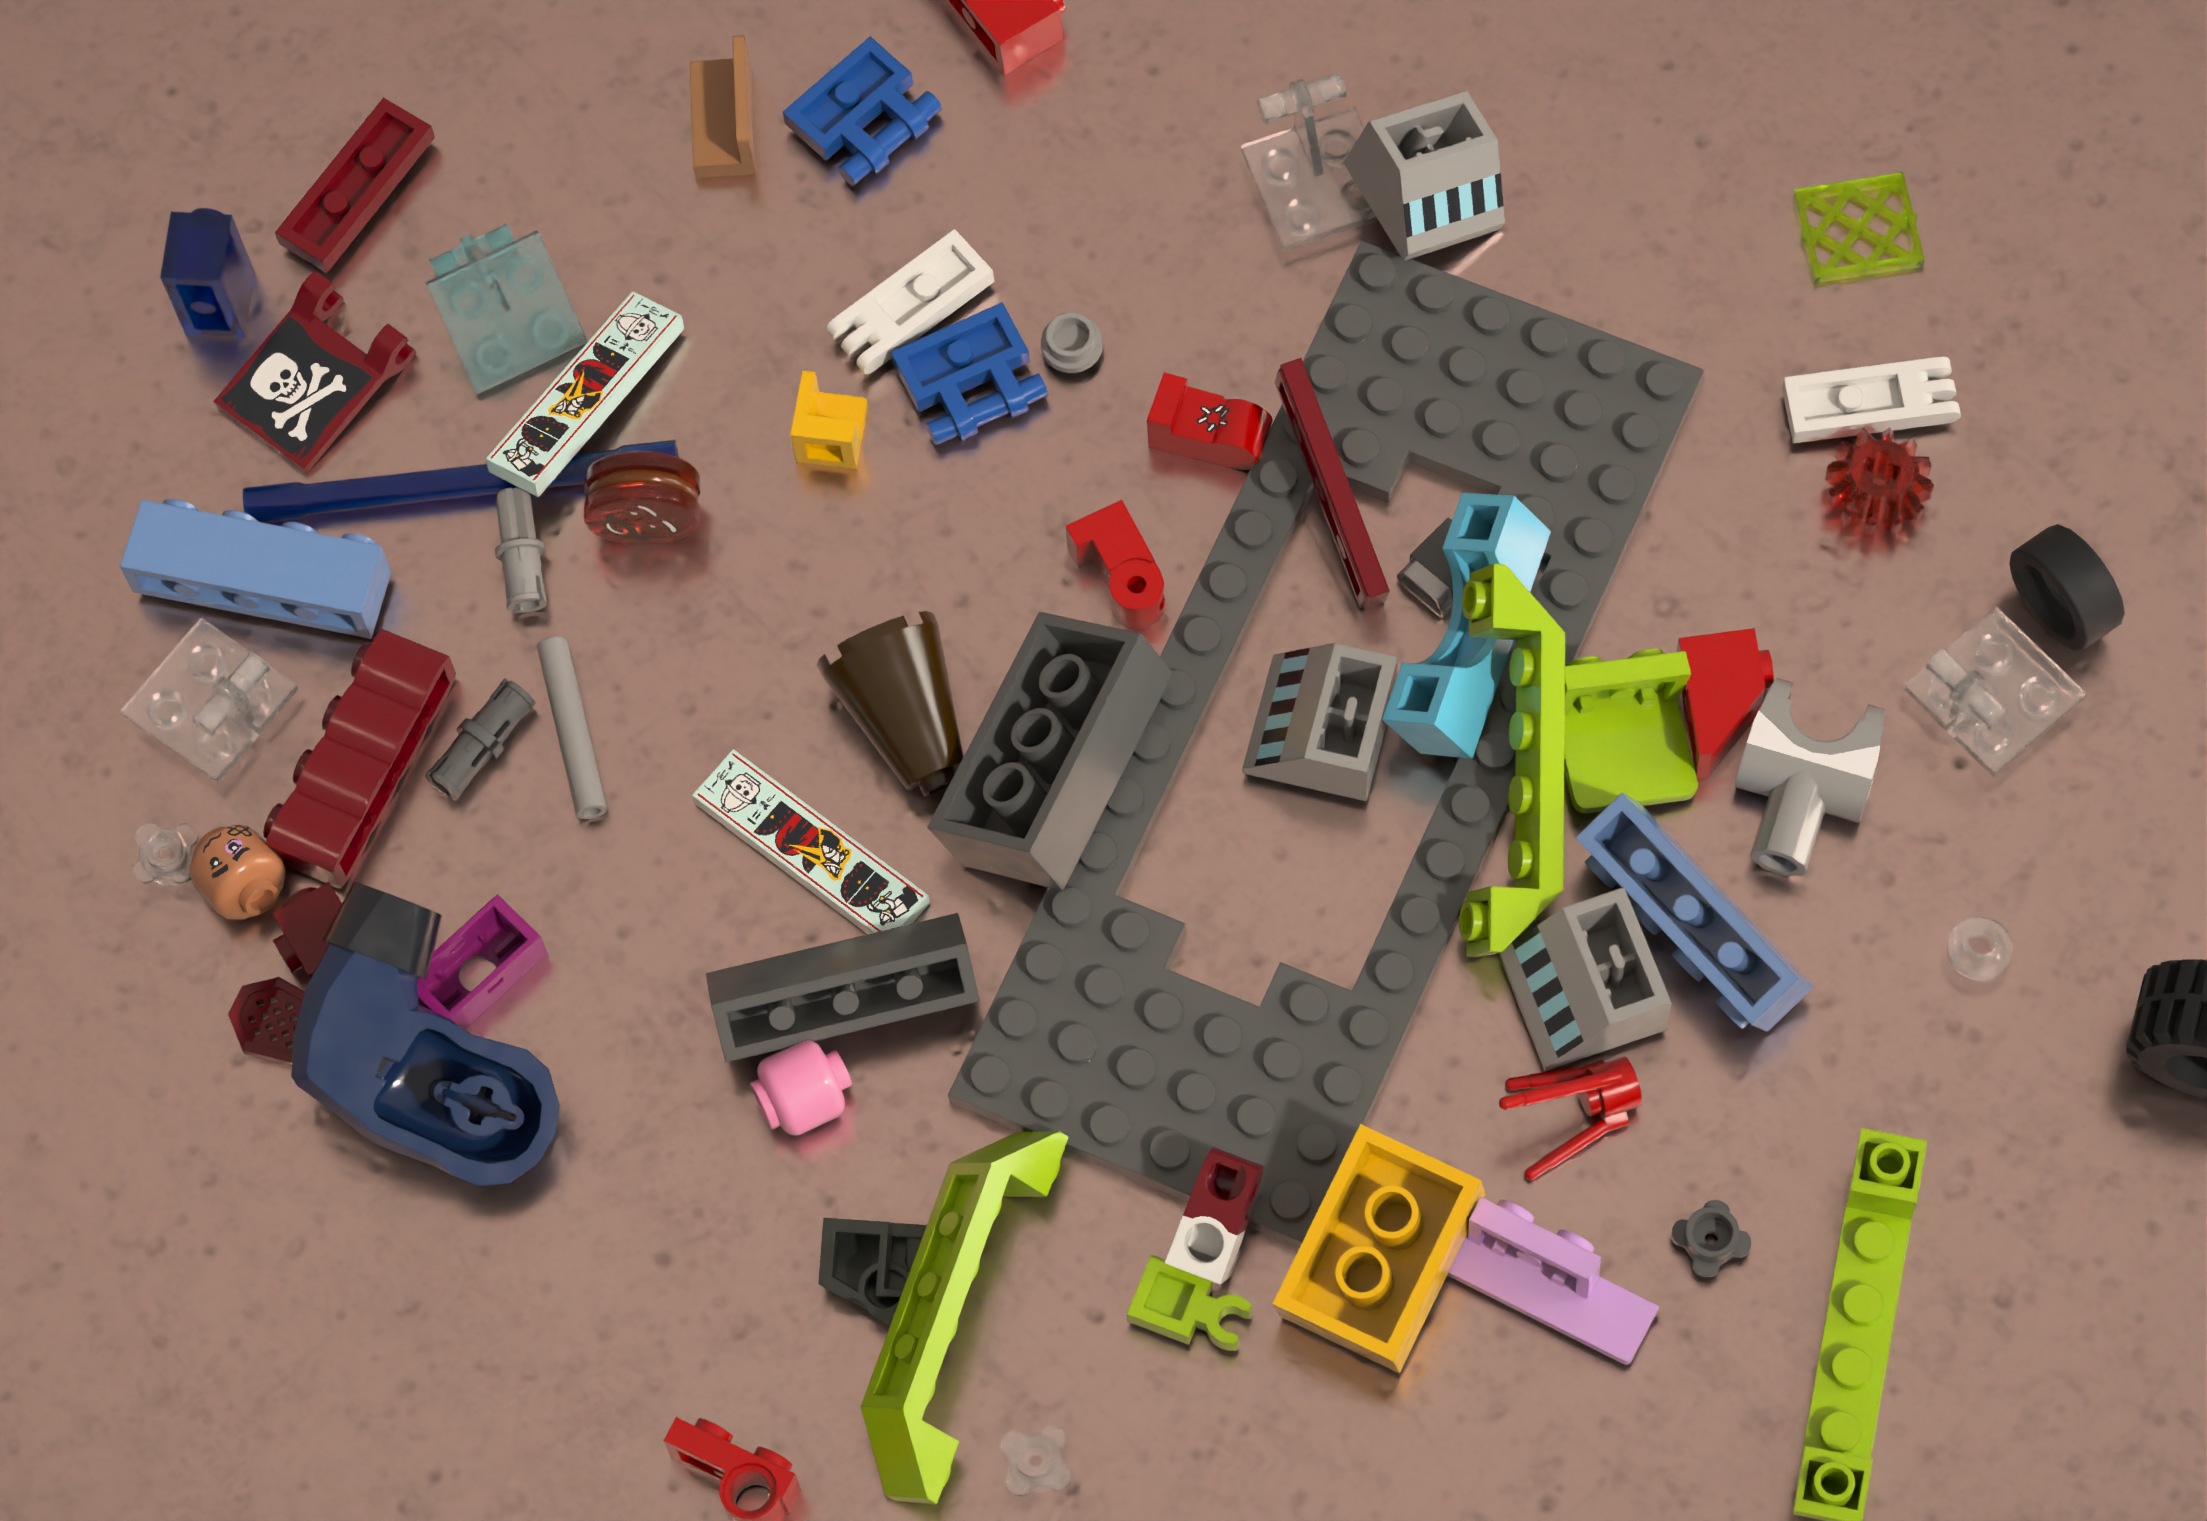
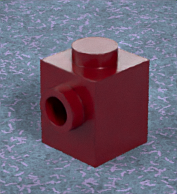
[272,881,342,979]

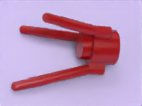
[1499,1056,1642,1180]

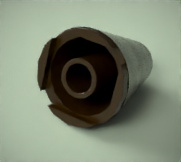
[817,611,964,797]

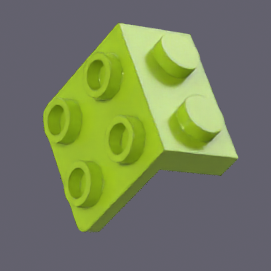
[1564,648,1698,813]

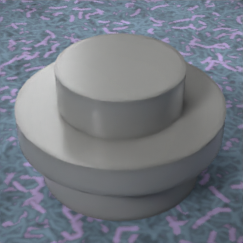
[1041,312,1103,373]

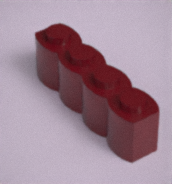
[263,629,456,889]

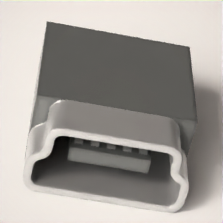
[1397,517,1453,618]

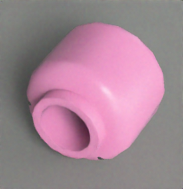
[750,1040,852,1136]

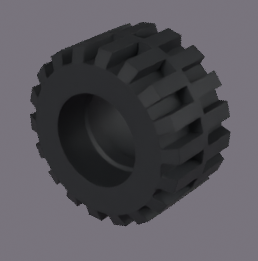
[2126,959,2207,1099]

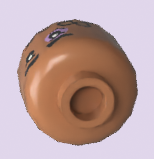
[189,825,286,920]

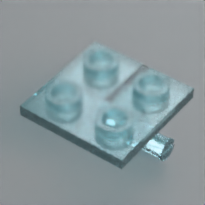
[425,223,588,394]

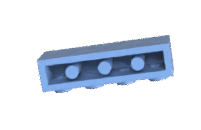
[120,499,392,639]
[1576,792,1814,1032]

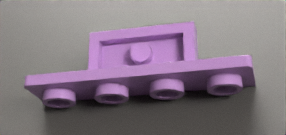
[1447,1197,1659,1365]

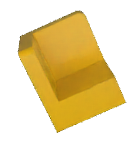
[790,371,868,469]

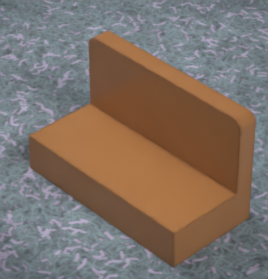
[689,35,756,179]

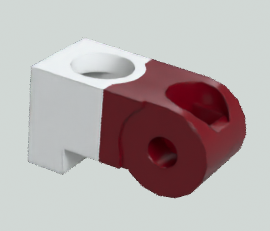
[1165,1147,1264,1284]

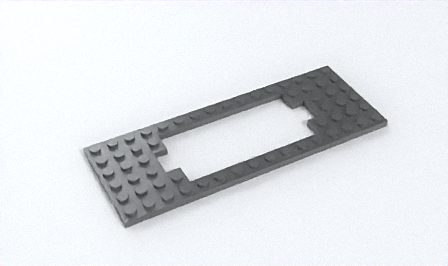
[948,240,1705,1249]

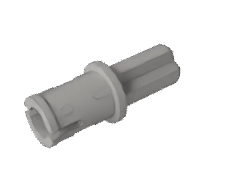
[495,487,547,613]

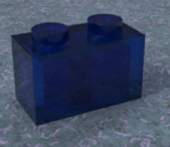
[160,208,255,337]

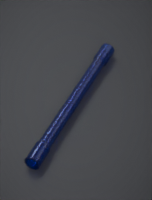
[243,439,680,523]

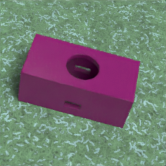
[417,894,548,1030]

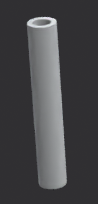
[537,636,607,819]

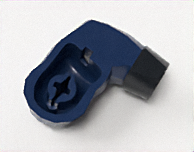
[291,882,560,1186]

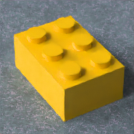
[1272,1124,1486,1374]

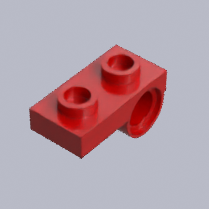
[663,1417,801,1521]

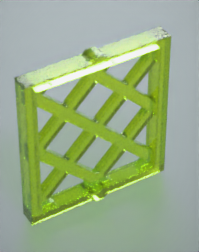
[1794,172,1925,284]

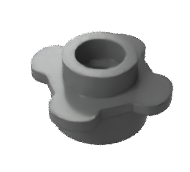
[1671,1200,1751,1277]

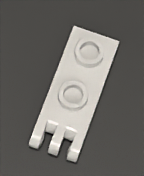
[826,229,994,374]
[1782,357,1961,444]

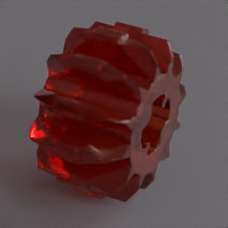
[1825,427,1934,537]

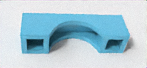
[1382,493,1551,759]

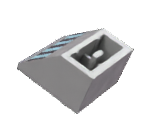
[1343,91,1505,261]
[1242,643,1397,801]
[1499,887,1672,1071]

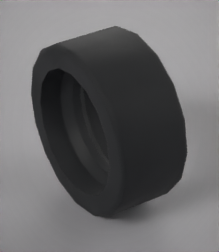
[2009,524,2125,651]

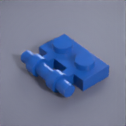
[783,36,942,186]
[891,302,1048,446]

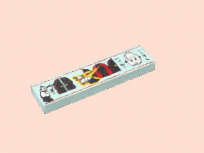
[486,291,684,497]
[692,749,930,934]

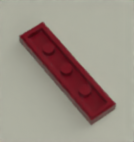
[1274,358,1390,610]

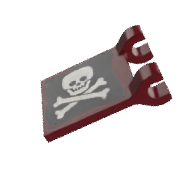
[213,271,417,473]

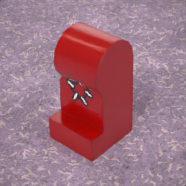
[1146,372,1273,470]
[1066,500,1165,629]

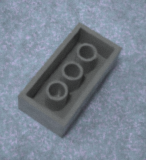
[927,612,1173,891]

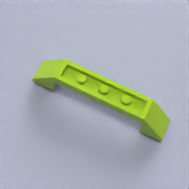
[1459,564,1565,957]
[1793,1128,1927,1521]
[860,1131,1069,1504]

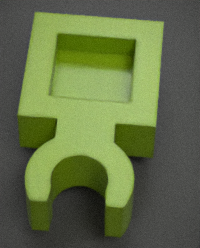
[1126,1254,1252,1351]

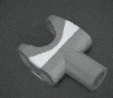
[1735,678,1885,876]

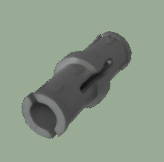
[425,678,535,801]

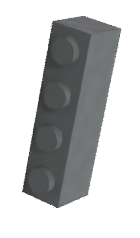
[706,913,980,1063]

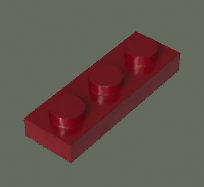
[275,97,435,273]

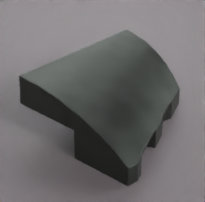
[818,1218,949,1354]

